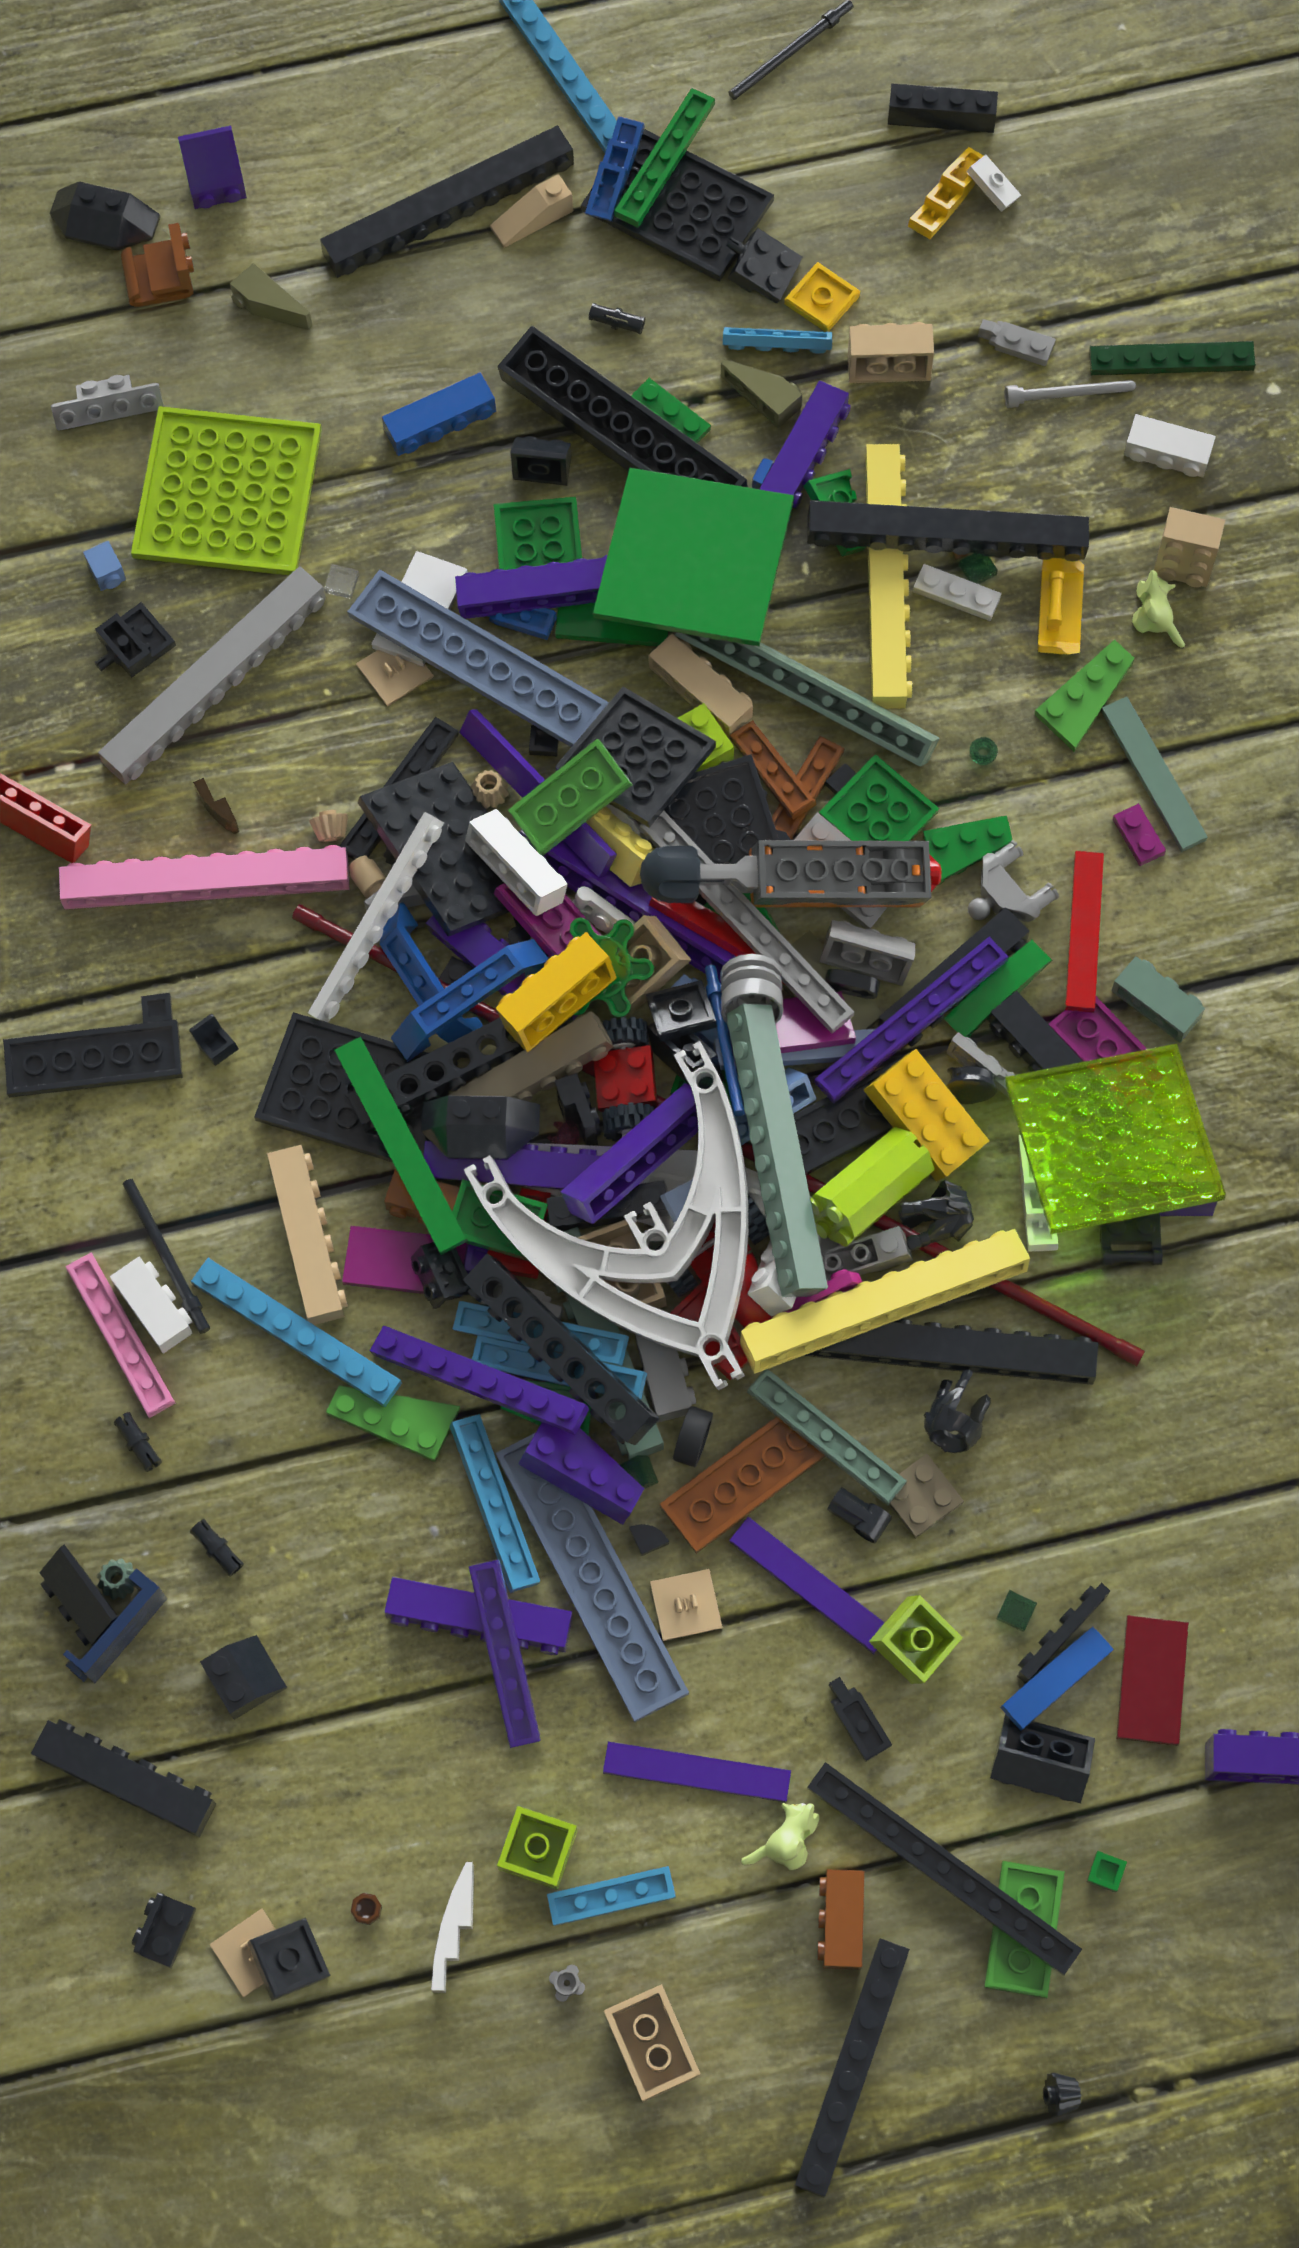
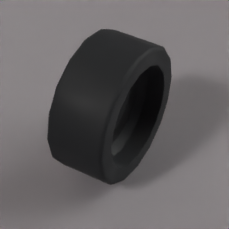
[673,1406,713,1467]

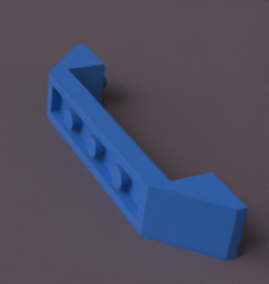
[380,902,487,1050]
[391,939,548,1062]

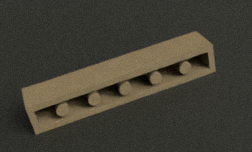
[448,1011,614,1102]

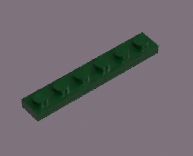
[1089,341,1256,375]

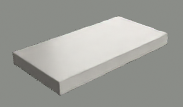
[372,551,468,667]

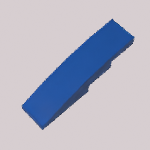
[585,116,645,221]
[1000,1627,1114,1731]

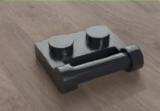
[1100,1213,1163,1265]

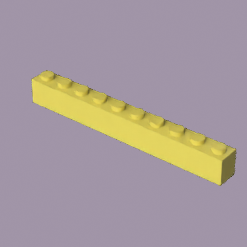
[865,444,912,709]
[740,1229,1030,1374]

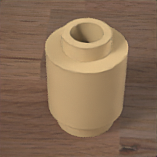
[348,856,386,898]

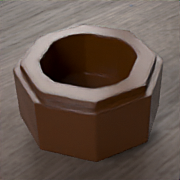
[351,1893,382,1925]

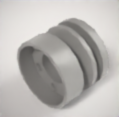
[720,954,783,1024]

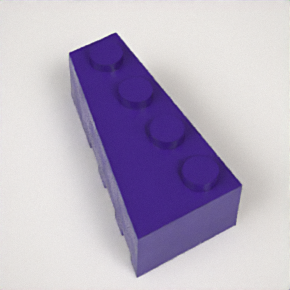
[518,1422,644,1525]

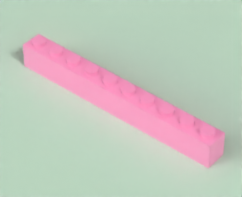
[59,845,350,909]

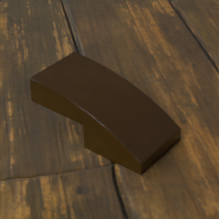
[193,778,239,834]

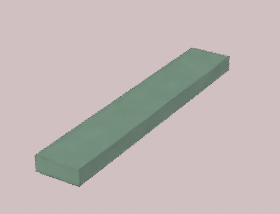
[1101,696,1208,852]
[747,1369,907,1506]

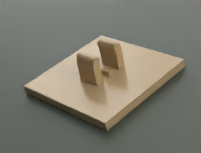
[356,650,434,707]
[650,1569,723,1641]
[210,1908,276,1997]

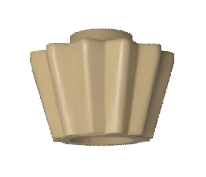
[471,770,509,809]
[309,810,348,842]

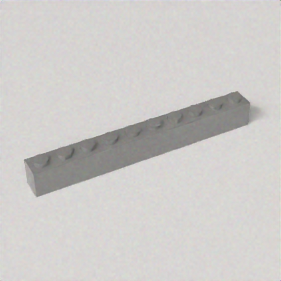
[98,566,326,785]

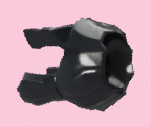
[898,1180,974,1252]
[924,1370,991,1454]

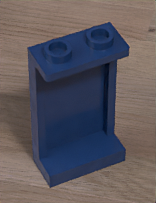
[63,1568,168,1683]

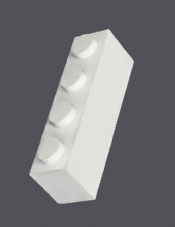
[465,809,568,916]

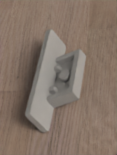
[51,375,164,430]

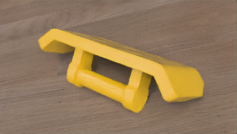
[1038,558,1084,655]

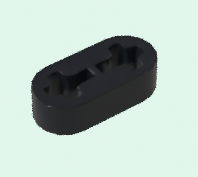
[825,969,880,999]

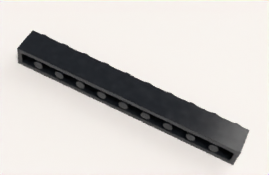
[320,125,574,278]
[807,500,1089,562]
[804,1319,1098,1385]

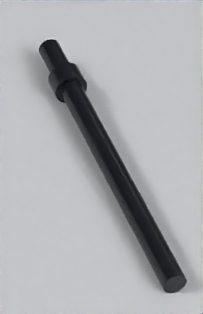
[728,0,854,100]
[122,1179,210,1334]

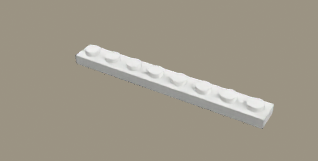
[308,812,444,1022]

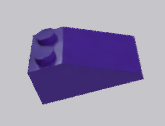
[178,125,247,209]

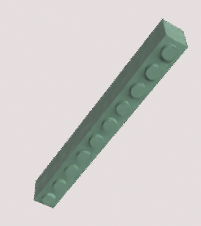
[675,632,940,766]
[726,1004,828,1297]

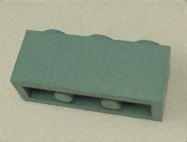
[1111,956,1205,1043]

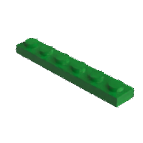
[614,88,715,227]

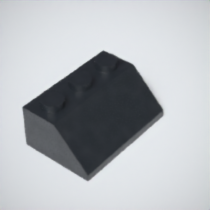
[39,1544,118,1646]
[990,1714,1095,1804]

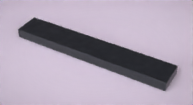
[339,717,459,860]

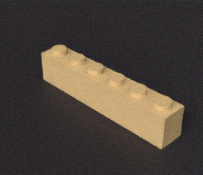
[267,1145,348,1325]

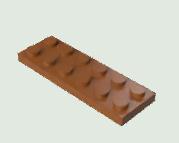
[659,1397,826,1554]

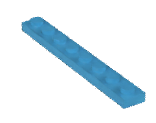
[499,0,617,154]
[191,1258,402,1407]

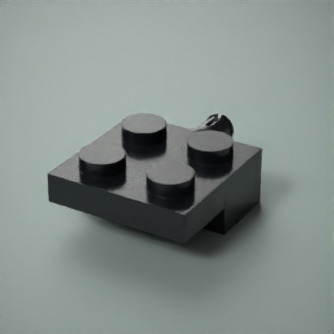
[725,228,803,304]
[94,602,176,678]
[555,1073,601,1146]

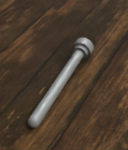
[1004,380,1136,408]

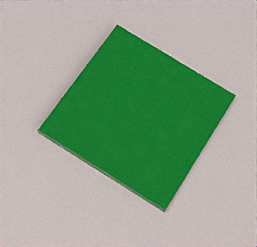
[593,468,794,647]

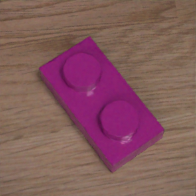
[1112,803,1166,866]

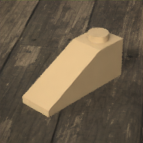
[490,174,573,248]

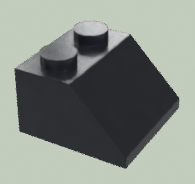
[510,436,572,486]
[200,1635,287,1720]

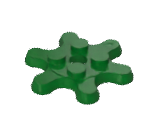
[550,918,654,1017]

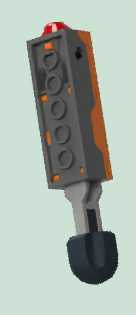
[640,840,942,907]

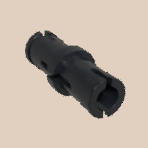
[589,303,646,334]
[114,1412,162,1472]
[190,1519,244,1577]

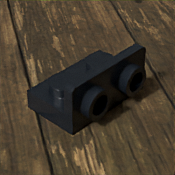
[411,1242,470,1309]
[132,1892,196,1968]

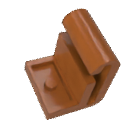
[121,223,194,307]

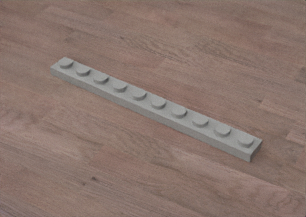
[640,811,854,1034]

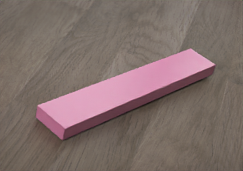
[65,1252,176,1418]

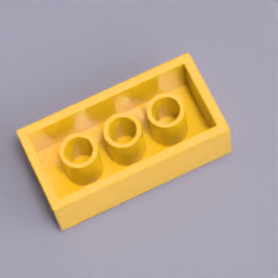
[496,932,617,1053]
[864,1049,990,1182]

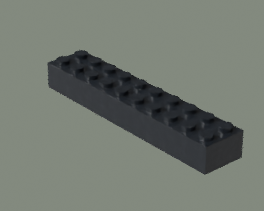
[497,326,748,487]

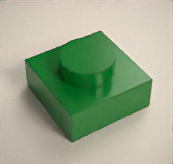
[1086,1851,1127,1893]

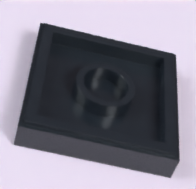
[646,980,717,1042]
[247,1918,331,2001]

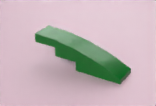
[944,940,1052,1038]

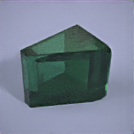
[620,1455,658,1489]

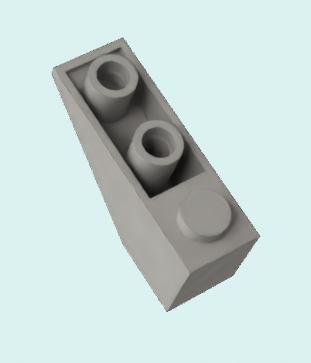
[821,1226,913,1282]

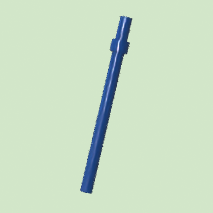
[705,965,745,1117]

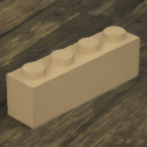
[648,634,753,739]

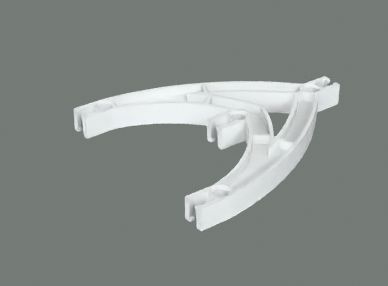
[464,1041,748,1390]

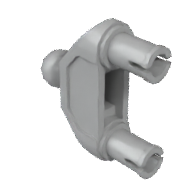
[968,840,1059,922]

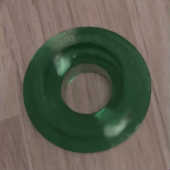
[969,737,998,765]

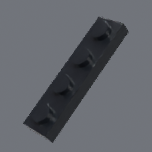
[1017,1582,1110,1684]

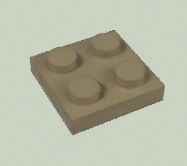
[889,1454,964,1539]

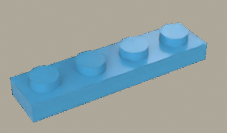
[723,327,832,353]
[547,1866,676,1926]

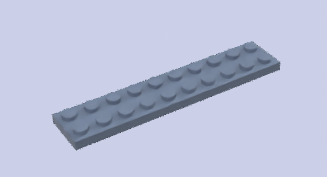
[347,569,609,747]
[495,1433,689,1723]

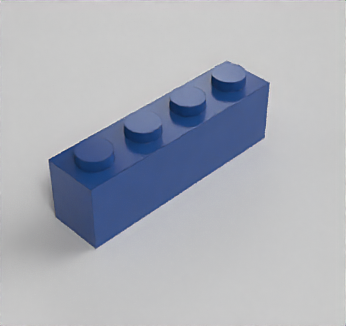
[382,372,496,456]

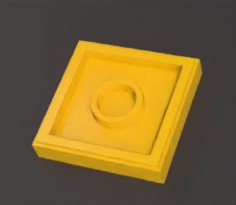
[784,262,860,332]

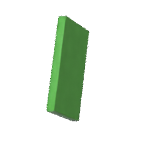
[508,739,633,856]
[984,1861,1065,1999]

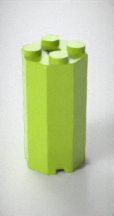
[810,1127,935,1247]

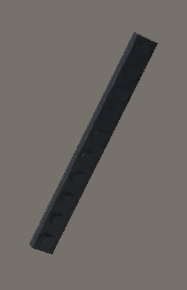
[807,1762,1082,1976]

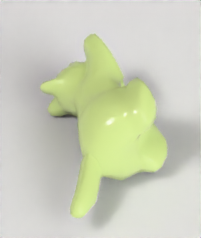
[1132,570,1185,648]
[741,1803,820,1870]

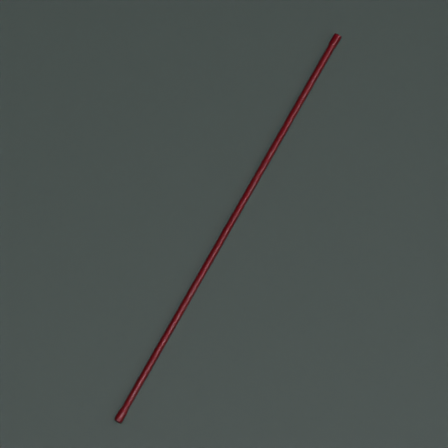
[292,904,1145,1367]

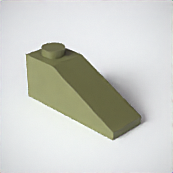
[230,263,312,330]
[721,359,802,428]

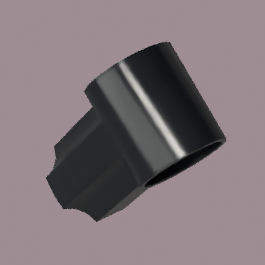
[827,1487,892,1544]

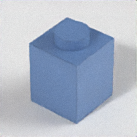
[83,541,126,591]

